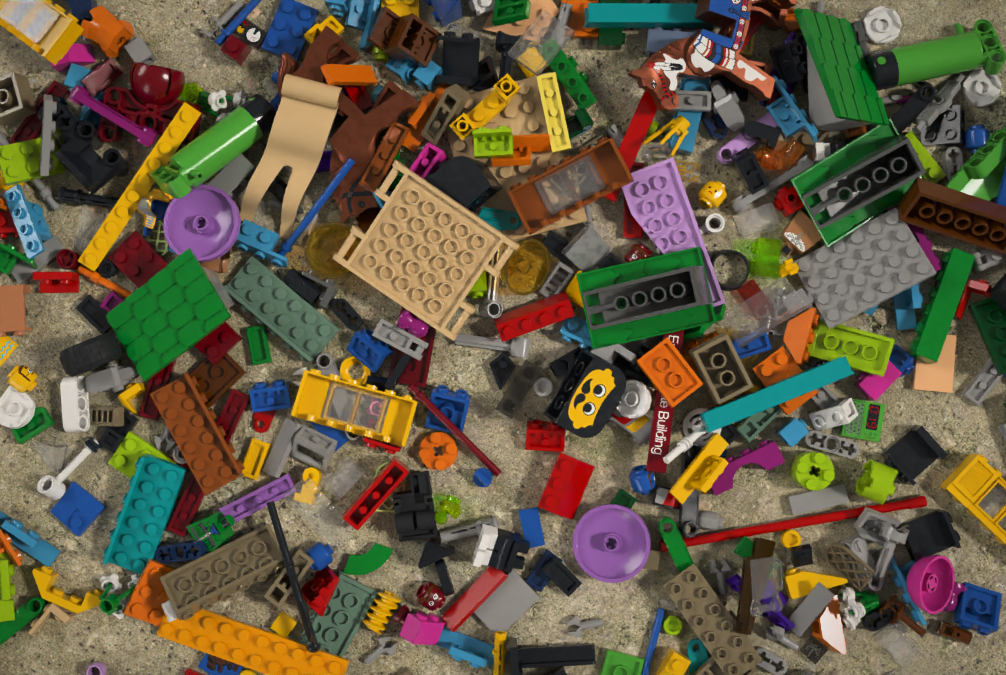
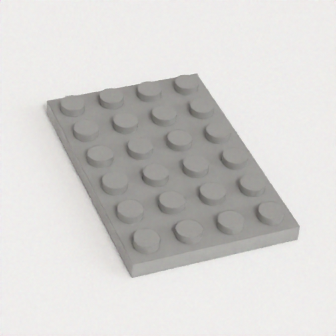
[792,208,937,330]

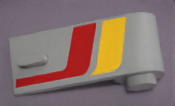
[611,407,652,446]

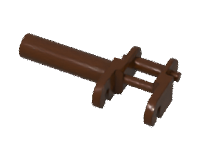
[877,595,926,637]

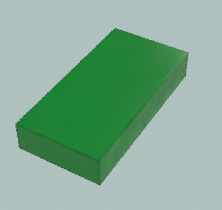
[245,324,272,366]

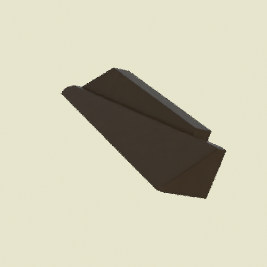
[735,538,776,635]

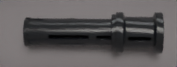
[58,186,119,209]

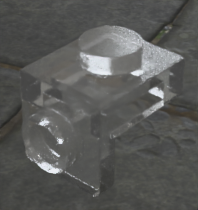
[641,142,672,167]

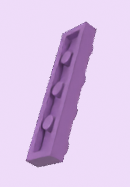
[219,473,298,522]

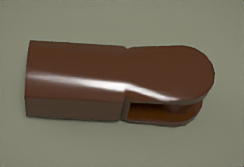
[934,620,973,645]

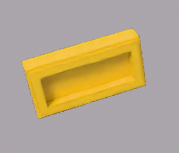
[242,438,271,481]

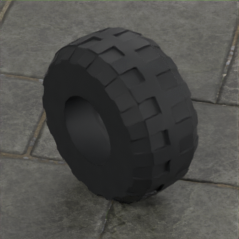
[59,332,122,377]

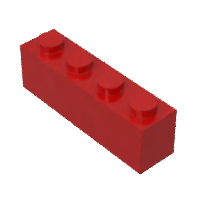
[493,291,575,342]
[343,456,409,531]

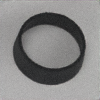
[710,250,750,291]

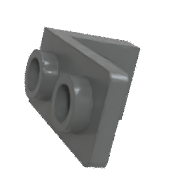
[301,270,339,309]

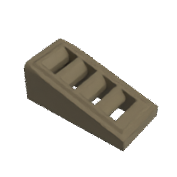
[89,406,124,426]

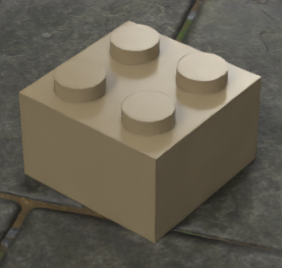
[0,72,37,126]

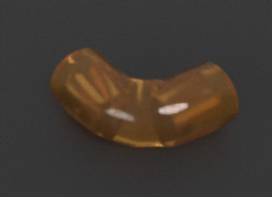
[755,138,806,170]

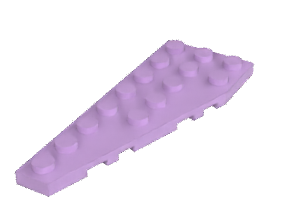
[622,157,726,307]

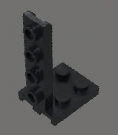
[509,638,596,675]

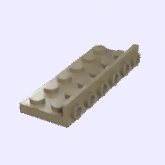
[160,523,285,621]

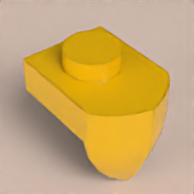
[118,382,146,414]

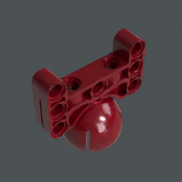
[99,62,202,153]

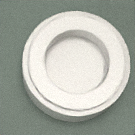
[534,377,553,397]

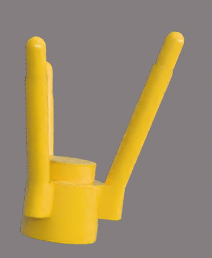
[643,115,690,157]

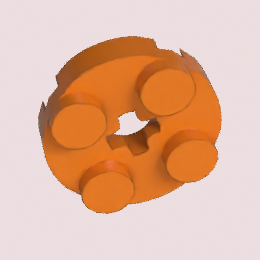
[419,432,458,470]

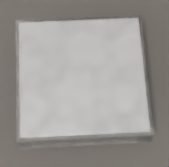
[561,224,613,273]

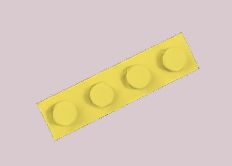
[536,72,572,153]

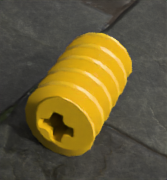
[363,590,402,634]

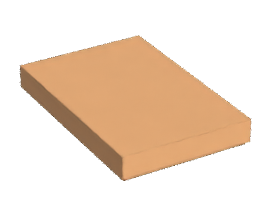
[912,332,956,393]

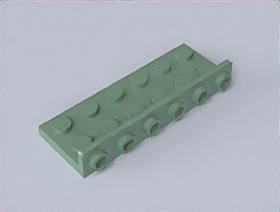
[224,256,340,362]
[299,570,378,657]

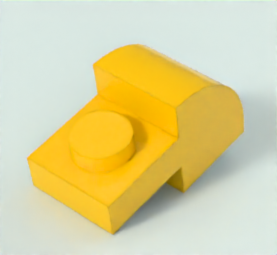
[304,15,344,44]

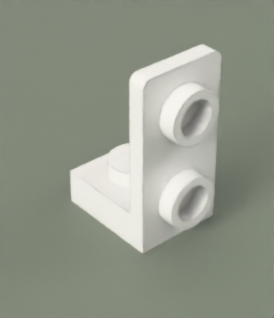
[809,397,859,431]

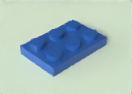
[261,0,319,61]

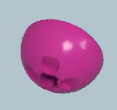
[906,555,955,614]

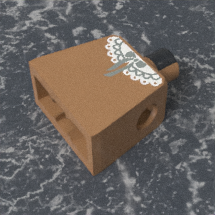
[778,210,822,258]

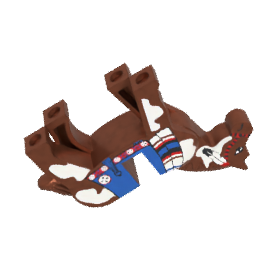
[627,0,797,112]

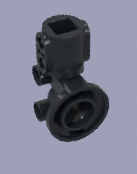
[37,97,129,195]

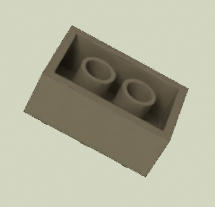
[688,333,754,404]

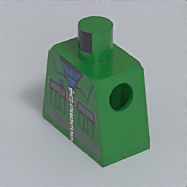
[186,511,235,555]

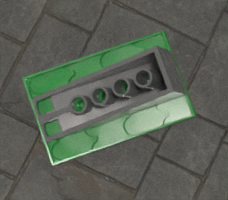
[790,118,927,248]
[576,247,717,350]

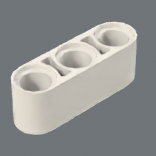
[60,376,90,433]

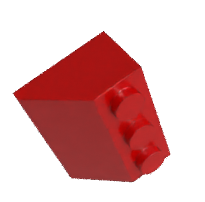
[537,452,595,520]

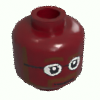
[624,243,652,263]
[416,582,446,611]

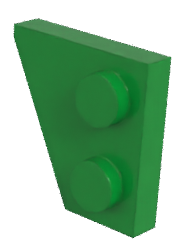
[491,0,531,26]
[11,407,55,445]

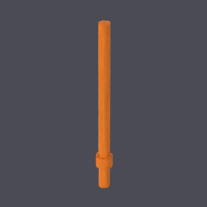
[77,265,132,298]

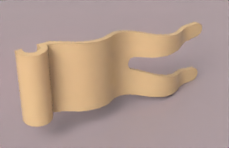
[240,74,342,240]

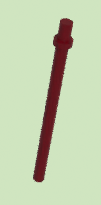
[407,383,502,477]

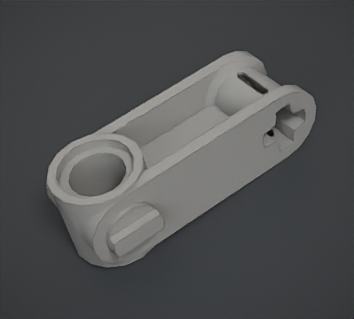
[840,534,883,591]

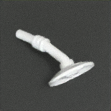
[663,408,722,464]

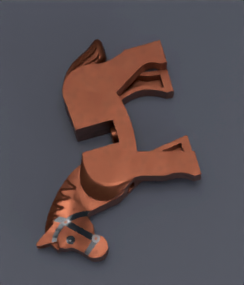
[277,25,419,224]

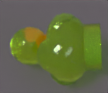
[435,494,462,524]

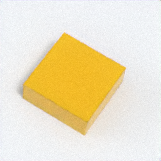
[270,610,298,637]

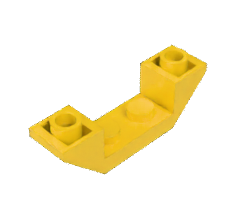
[449,73,520,141]
[32,565,104,614]

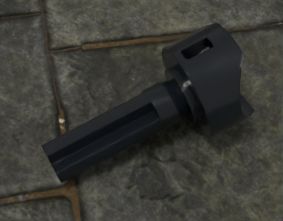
[495,31,521,80]

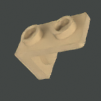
[28,602,77,635]

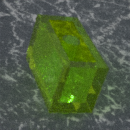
[749,237,781,280]

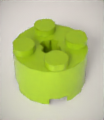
[790,451,835,491]
[855,459,898,505]

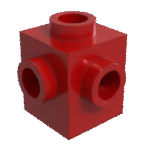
[773,186,804,218]

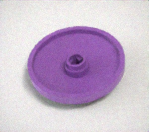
[163,185,241,262]
[573,504,651,583]

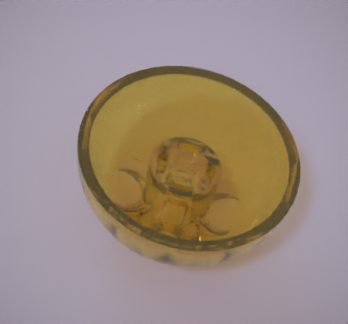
[305,222,361,279]
[500,239,550,295]

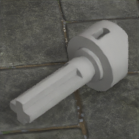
[873,521,910,579]

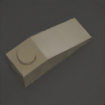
[420,84,471,146]
[264,549,315,608]

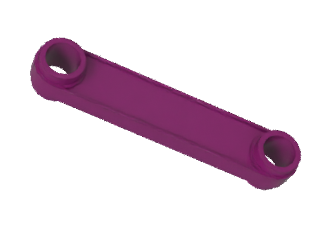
[69,85,158,147]

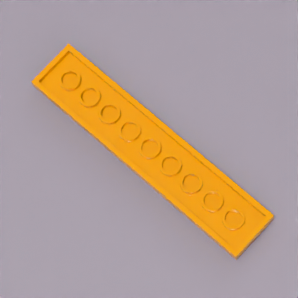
[157,610,350,675]

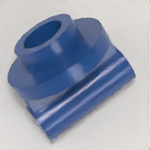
[473,468,492,488]

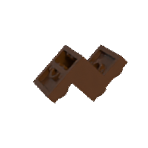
[367,6,442,68]

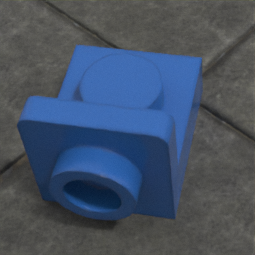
[889,344,915,378]

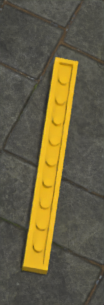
[78,102,202,272]

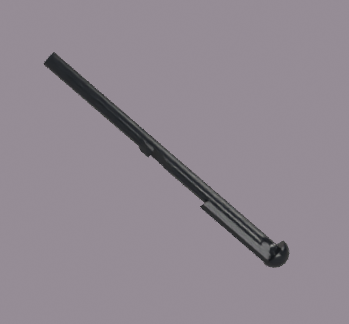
[266,501,321,653]

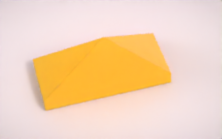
[565,271,584,310]

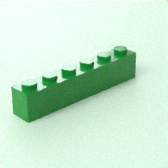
[909,248,975,364]

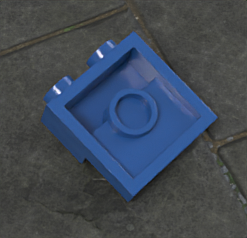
[425,385,471,433]
[953,582,1002,636]

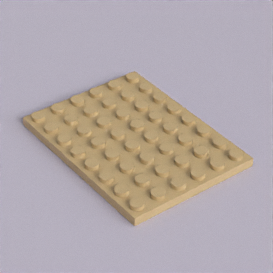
[447,72,587,244]

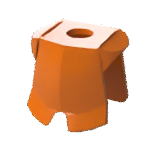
[81,5,134,58]

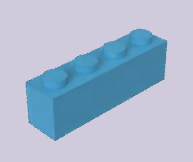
[666,78,710,156]

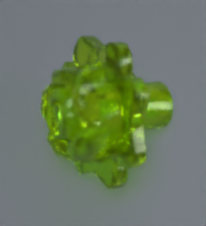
[181,82,203,104]

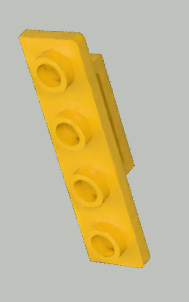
[669,433,729,504]

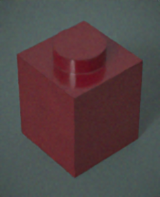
[220,34,251,66]

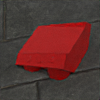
[301,566,340,617]

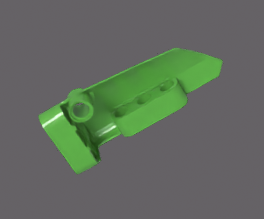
[945,126,1006,201]

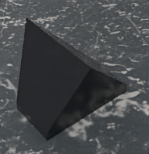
[468,56,499,92]
[418,538,455,569]

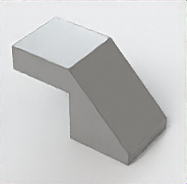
[591,344,638,365]

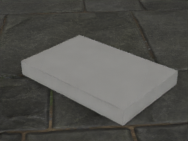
[474,569,540,633]

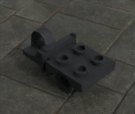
[393,470,438,542]

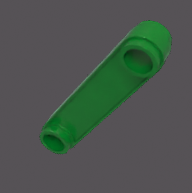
[657,516,694,573]
[0,596,48,646]

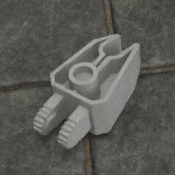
[710,80,745,131]
[84,363,139,393]

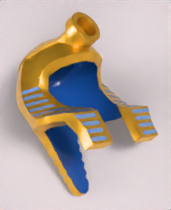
[137,188,174,237]

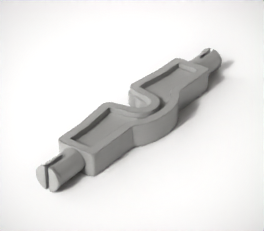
[912,73,965,134]

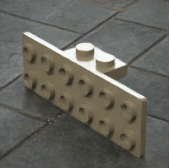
[663,564,762,675]

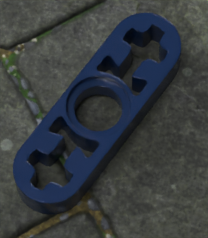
[155,539,207,564]

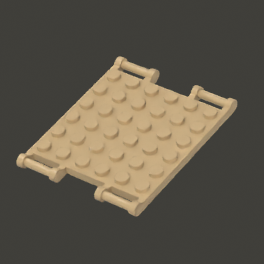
[332,160,520,341]

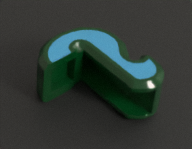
[566,108,594,140]

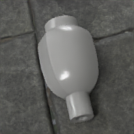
[698,511,723,531]

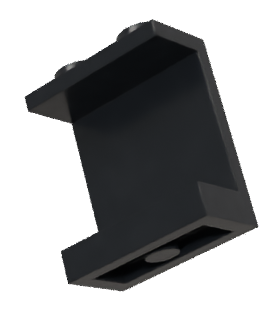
[436,31,480,86]
[882,425,948,485]
[898,509,961,563]

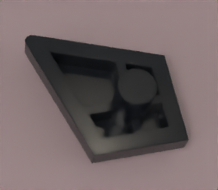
[489,352,516,390]

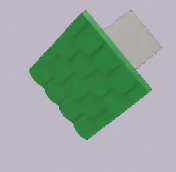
[794,8,890,132]
[106,248,235,382]

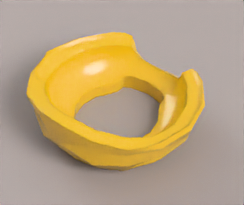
[339,356,371,386]

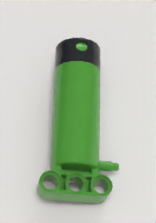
[864,19,1006,91]
[151,94,276,199]

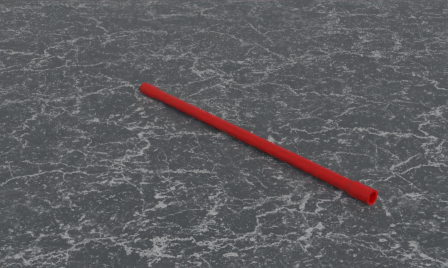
[659,495,927,553]

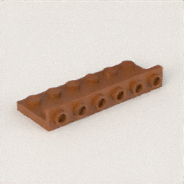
[150,372,245,496]

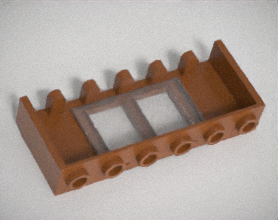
[507,137,634,235]

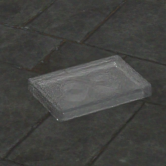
[508,10,574,76]

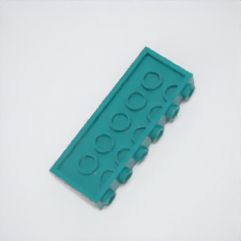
[103,453,187,575]

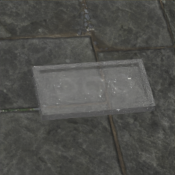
[720,276,807,348]

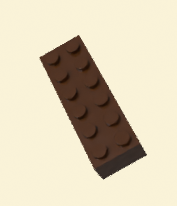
[897,177,1006,254]

